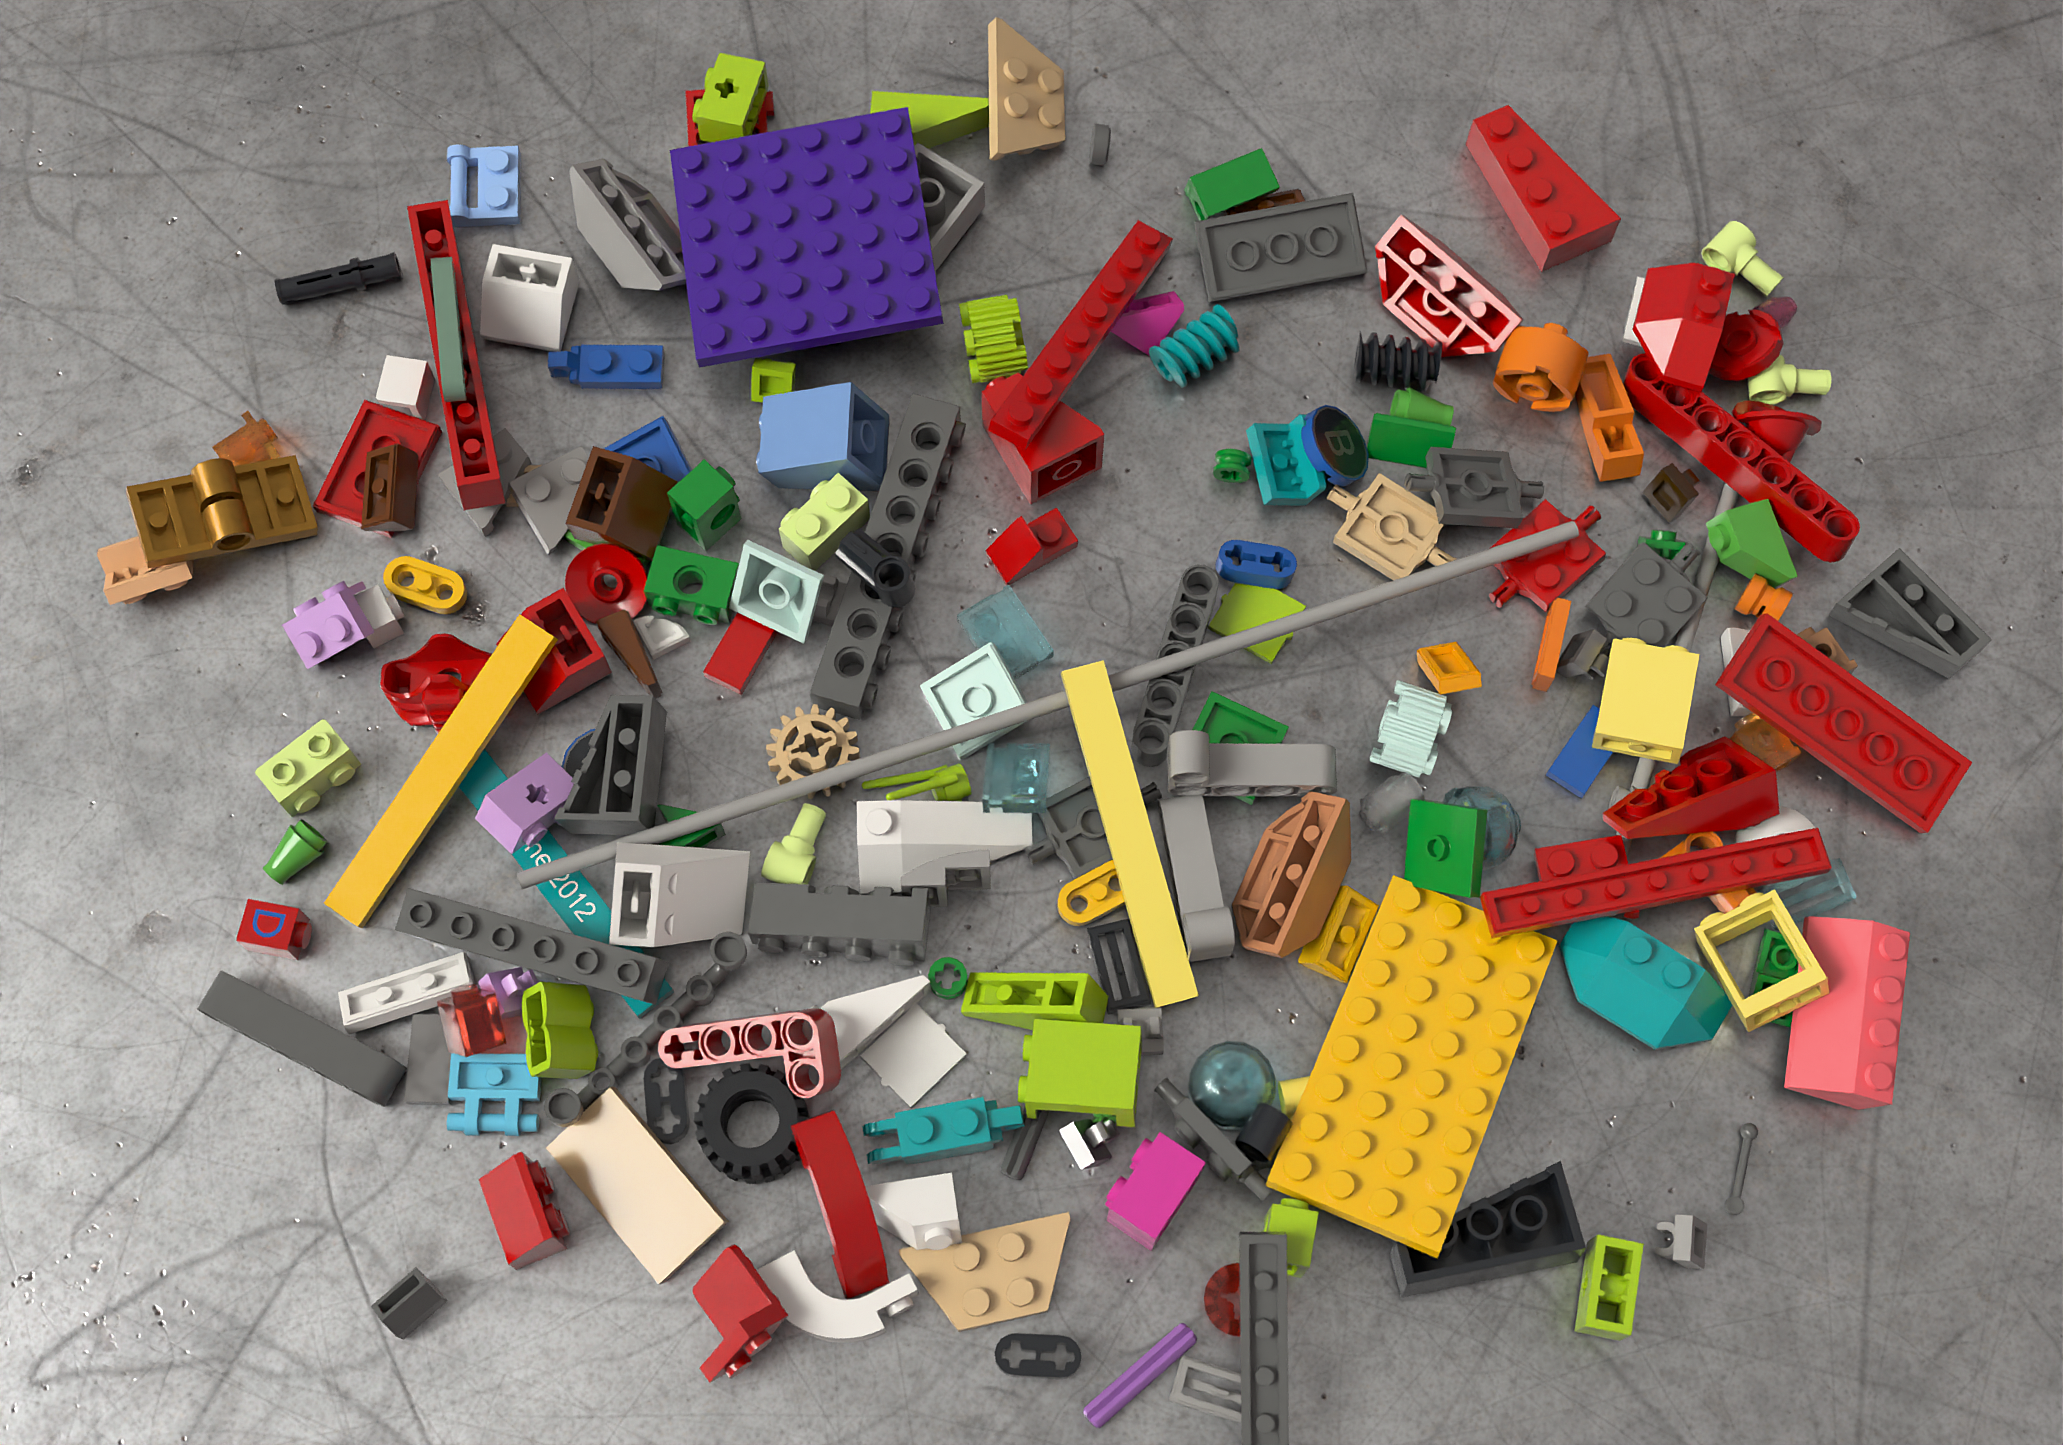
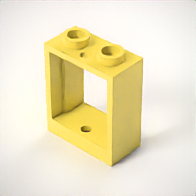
[1694,889,1829,1032]

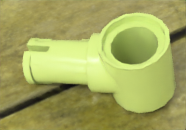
[1702,221,1784,297]
[1748,355,1831,405]
[761,803,826,884]

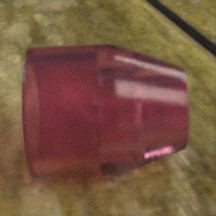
[1752,296,1797,329]

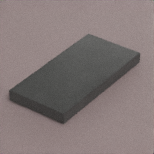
[1194,193,1368,303]

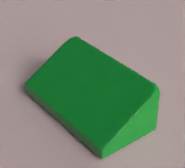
[1367,413,1456,468]

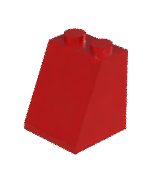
[981,373,1104,505]

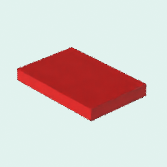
[313,399,442,538]

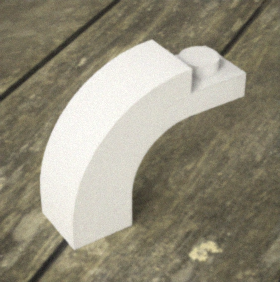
[756,1250,919,1343]

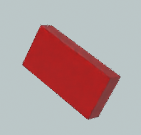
[703,612,778,695]

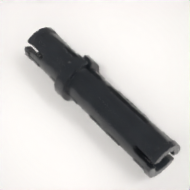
[275,252,402,305]

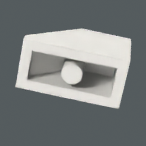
[865,1173,962,1250]

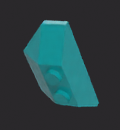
[1558,916,1732,1050]

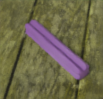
[1083,1323,1197,1428]

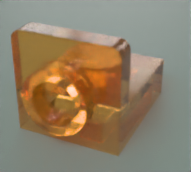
[212,411,280,466]

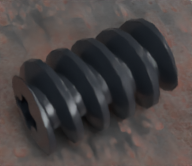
[1354,331,1442,392]

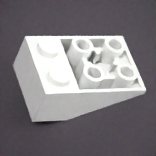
[609,842,750,947]

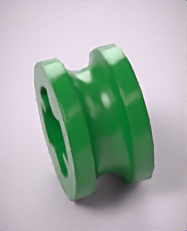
[1213,449,1252,483]
[928,957,968,1000]

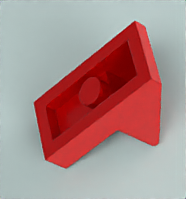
[985,507,1078,586]

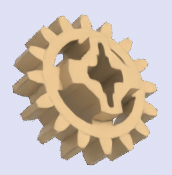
[766,704,860,799]

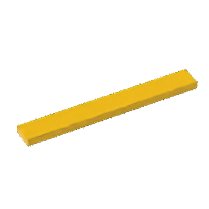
[324,614,558,928]

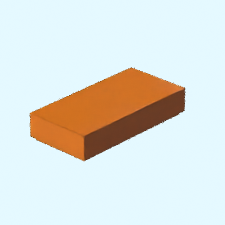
[1531,597,1571,692]

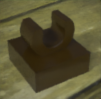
[1643,463,1701,523]

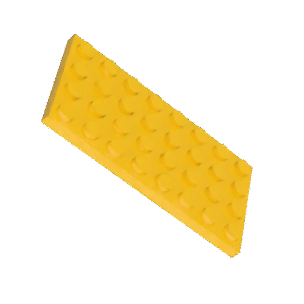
[1265,875,1558,1258]

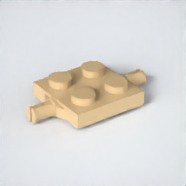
[1327,473,1457,580]

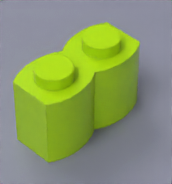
[522,982,598,1079]

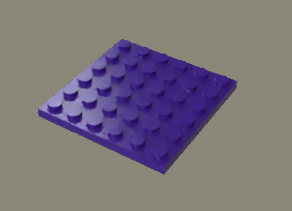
[670,107,944,368]

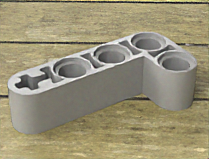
[1167,730,1337,797]
[1158,795,1235,962]

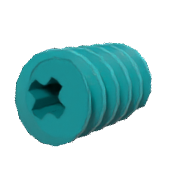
[1149,304,1240,388]

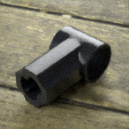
[835,528,915,608]
[1234,1103,1293,1171]

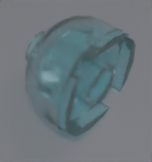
[1442,786,1521,872]
[1188,1041,1276,1131]

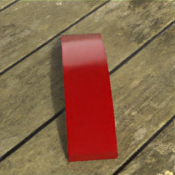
[790,1110,889,1299]

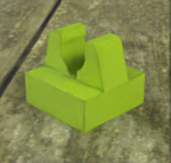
[751,358,796,403]

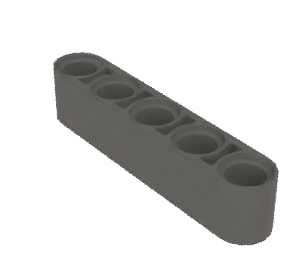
[1131,564,1219,767]
[197,970,407,1107]

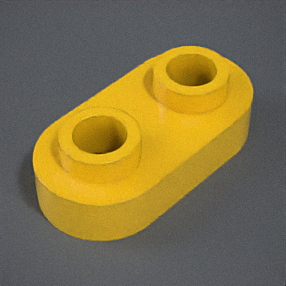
[383,556,467,614]
[1057,860,1125,926]

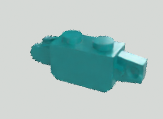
[862,1097,1025,1165]

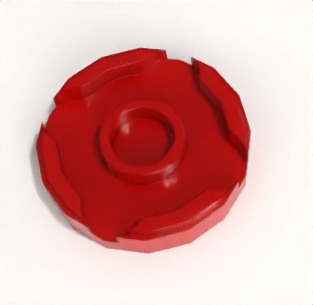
[1709,310,1784,380]

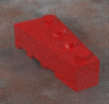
[1466,105,1621,272]

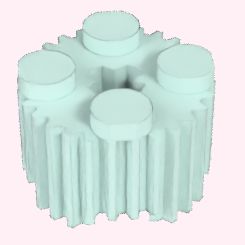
[1369,680,1453,778]

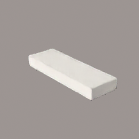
[338,951,477,1034]

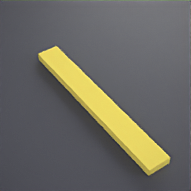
[1061,660,1199,1008]

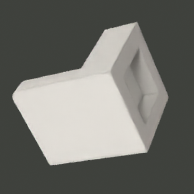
[376,355,435,420]

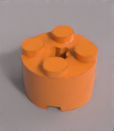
[1493,323,1589,412]

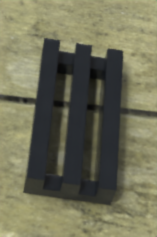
[1087,919,1151,1015]

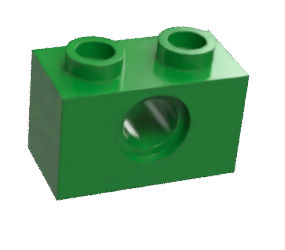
[667,459,742,552]
[644,545,739,625]

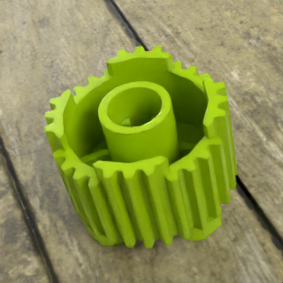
[959,295,1029,383]

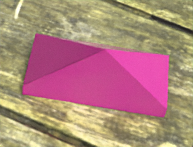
[1110,291,1184,356]

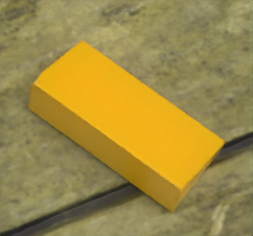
[1298,885,1379,983]

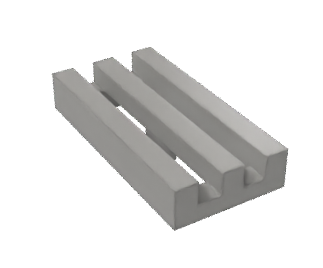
[1169,1355,1241,1424]

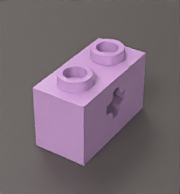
[475,753,574,854]

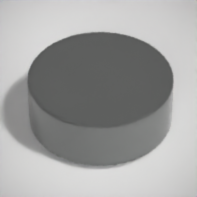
[1089,124,1111,165]

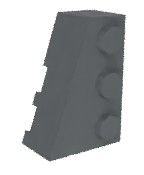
[1828,548,1992,679]

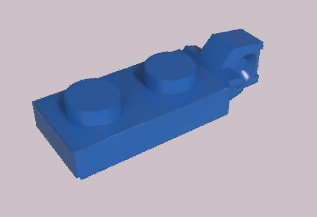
[548,345,664,389]

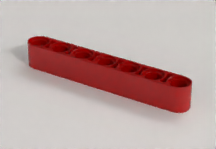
[1622,353,1860,563]

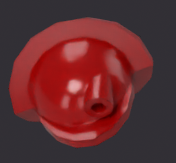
[1731,400,1822,462]

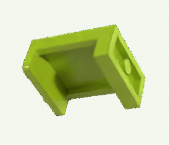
[1018,1019,1143,1127]

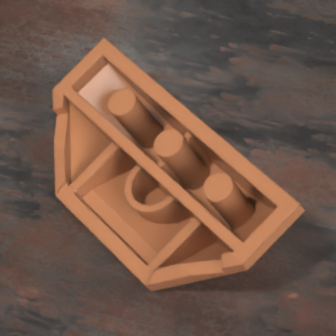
[1232,791,1351,958]

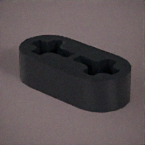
[643,1058,690,1144]
[995,1333,1082,1380]

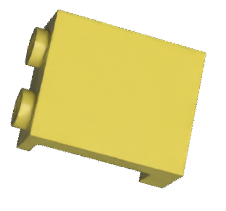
[1592,638,1700,764]

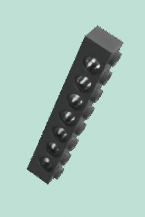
[810,393,966,720]

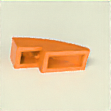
[1575,353,1644,482]

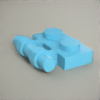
[447,1053,542,1136]

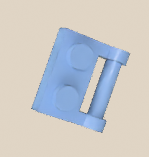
[447,144,521,227]

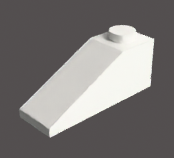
[803,975,931,1070]

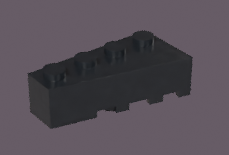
[1390,1161,1586,1298]

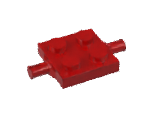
[1489,499,1606,612]

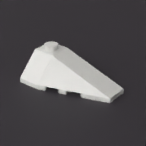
[857,800,1033,894]

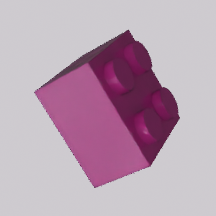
[1105,1132,1206,1251]

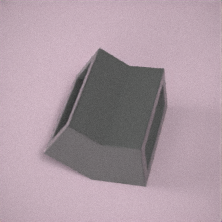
[371,1268,447,1339]

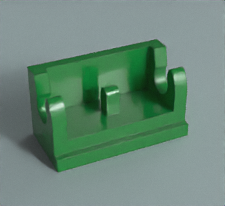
[1184,148,1280,220]

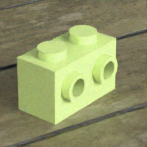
[779,473,870,571]

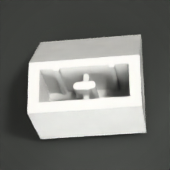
[480,244,580,352]

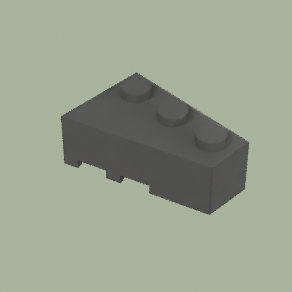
[554,695,667,835]

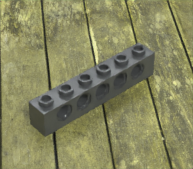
[395,888,669,1005]

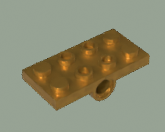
[126,455,318,569]

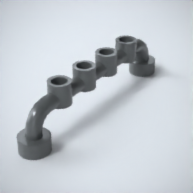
[544,932,747,1127]

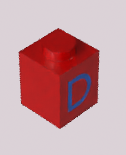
[236,899,312,960]

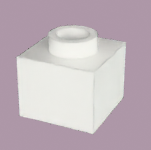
[354,584,405,648]

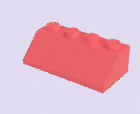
[1784,916,1910,1110]

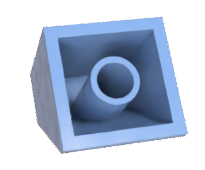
[756,382,889,491]

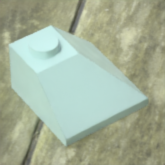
[729,540,824,644]

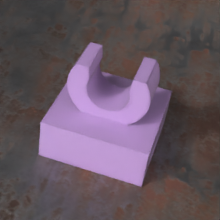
[478,967,538,1020]

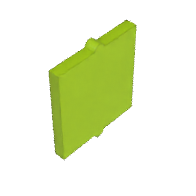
[1208,583,1306,664]

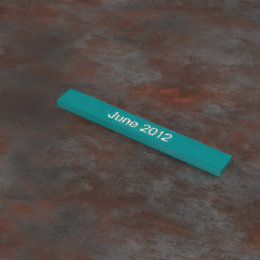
[459,749,674,1019]

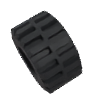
[694,1063,810,1184]

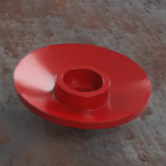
[565,543,648,624]

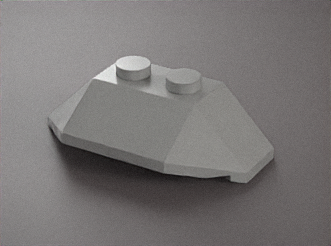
[569,158,686,290]

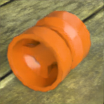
[1734,573,1793,621]

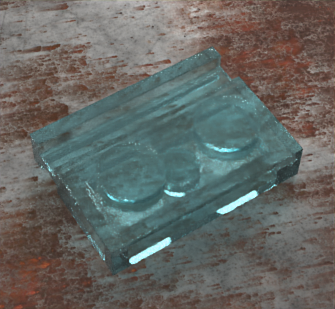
[957,584,1054,680]
[982,743,1050,814]

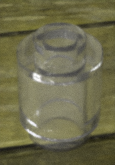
[1359,772,1425,833]

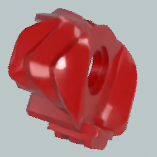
[380,633,492,733]

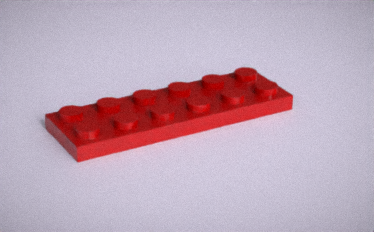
[1715,613,1972,833]

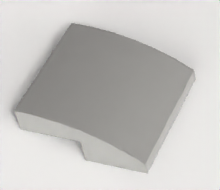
[901,850,991,907]

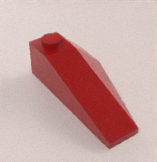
[1602,736,1780,839]

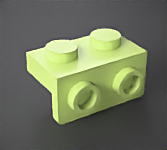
[255,719,361,817]

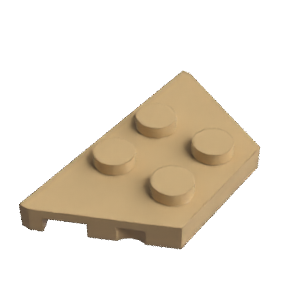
[988,17,1065,161]
[899,1212,1070,1332]

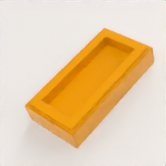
[1416,641,1482,695]

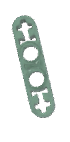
[431,257,467,402]

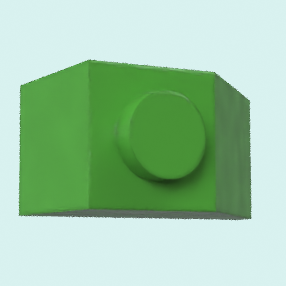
[1706,499,1798,589]

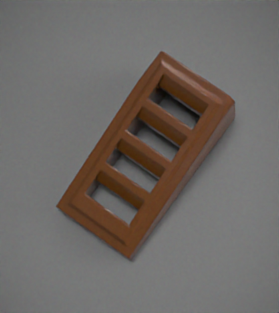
[596,609,663,698]

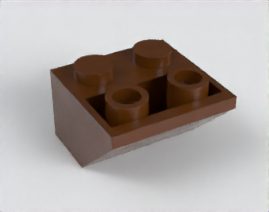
[565,446,678,561]

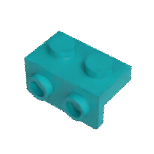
[1246,414,1326,506]

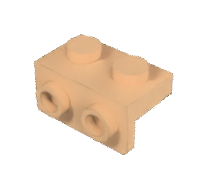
[97,536,194,605]

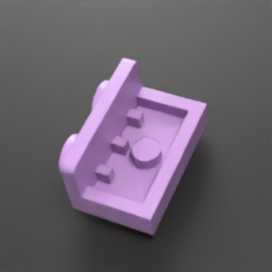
[282,581,374,669]

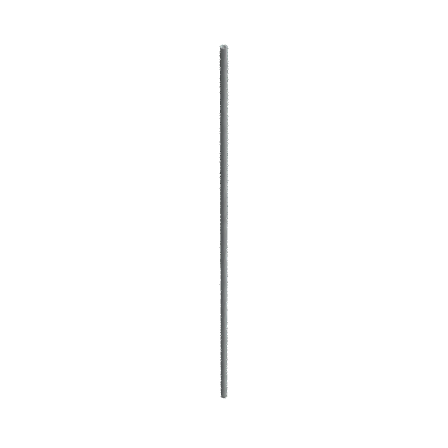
[517,521,1579,889]

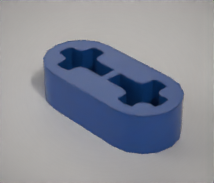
[1215,540,1297,589]

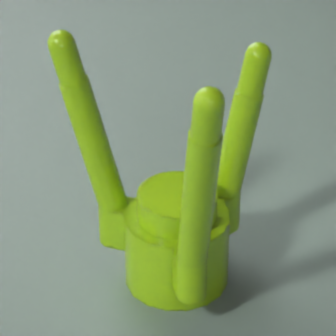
[861,763,972,801]

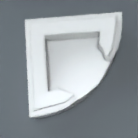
[633,616,691,660]

